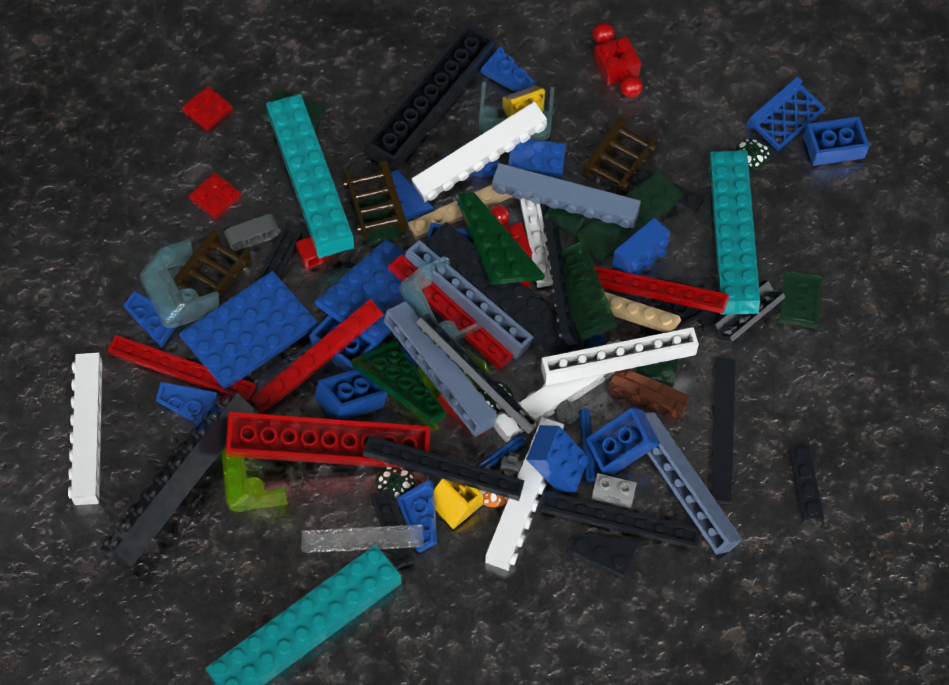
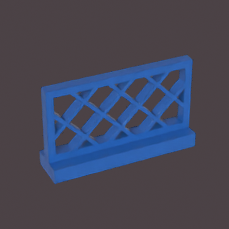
[746,77,826,151]

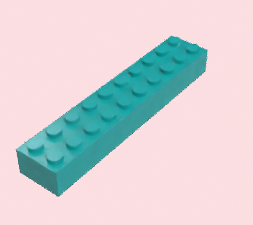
[266,94,354,258]
[710,151,760,315]
[206,545,401,685]

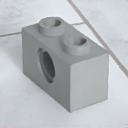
[591,473,637,510]

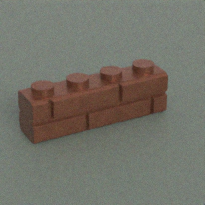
[608,369,690,421]

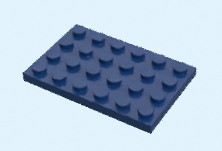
[315,239,424,347]
[179,271,318,390]

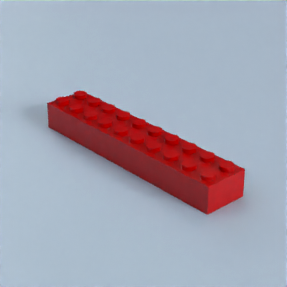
[225,412,430,469]

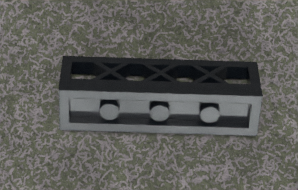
[711,280,785,342]

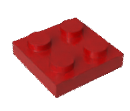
[182,86,233,131]
[189,173,241,220]

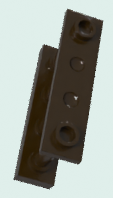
[582,117,658,195]
[342,161,407,241]
[168,230,251,315]

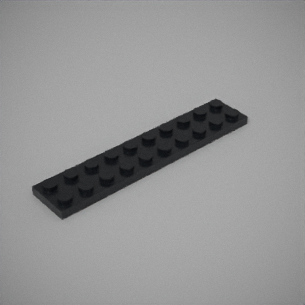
[424,222,590,356]

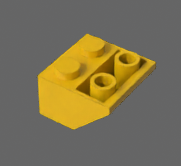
[502,86,545,118]
[434,479,483,529]

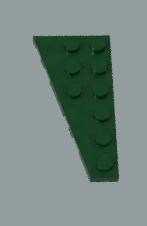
[456,192,545,285]
[352,340,446,425]

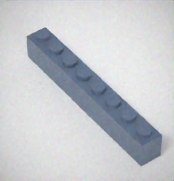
[492,163,641,228]
[405,240,534,360]
[384,301,498,437]
[645,412,743,555]

